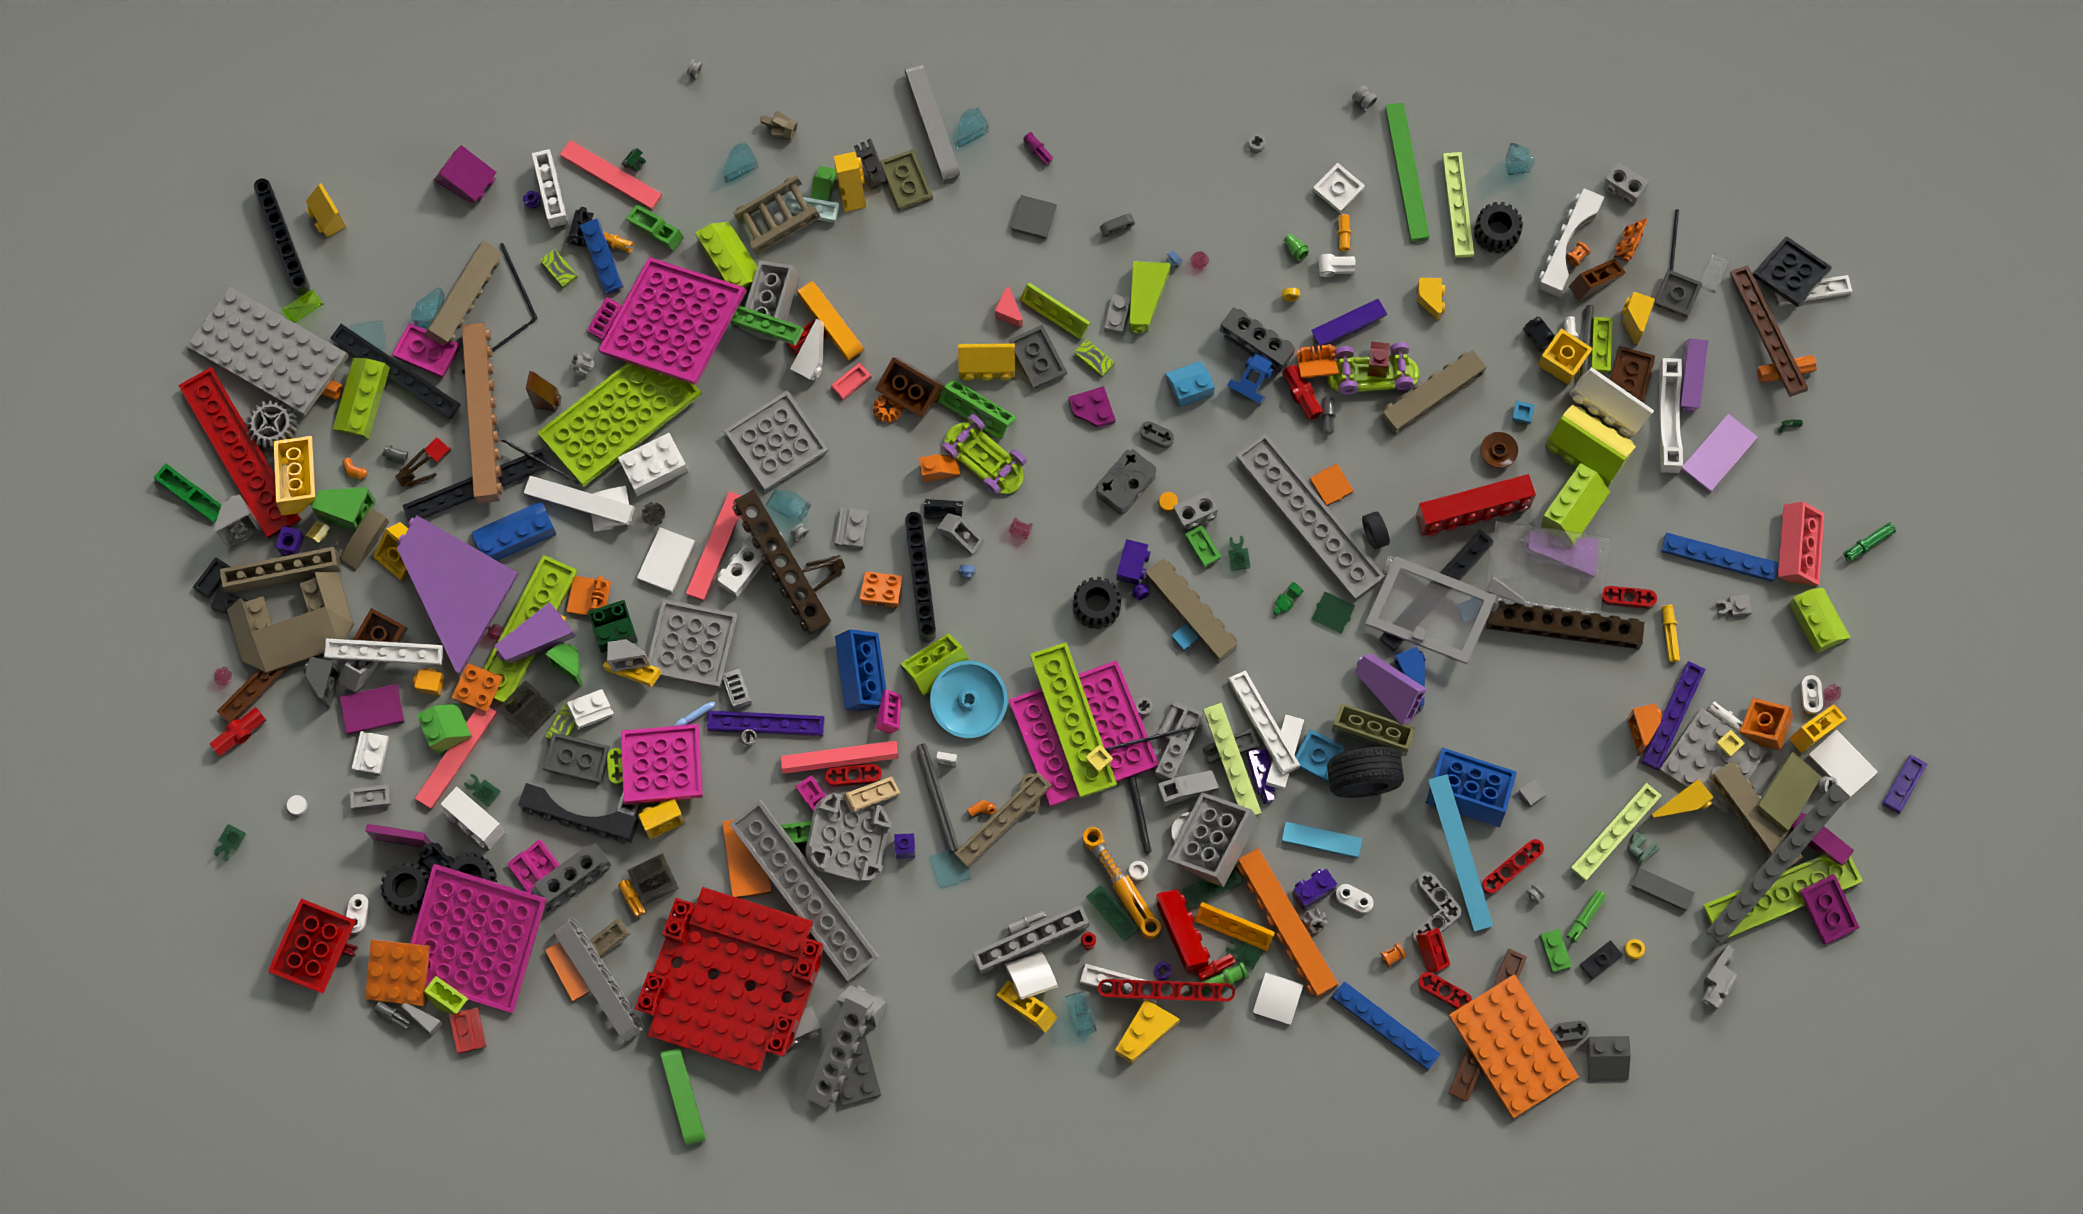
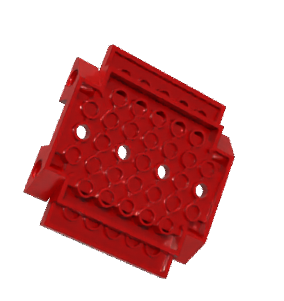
[635,887,824,1072]

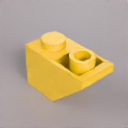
[1417,277,1445,320]

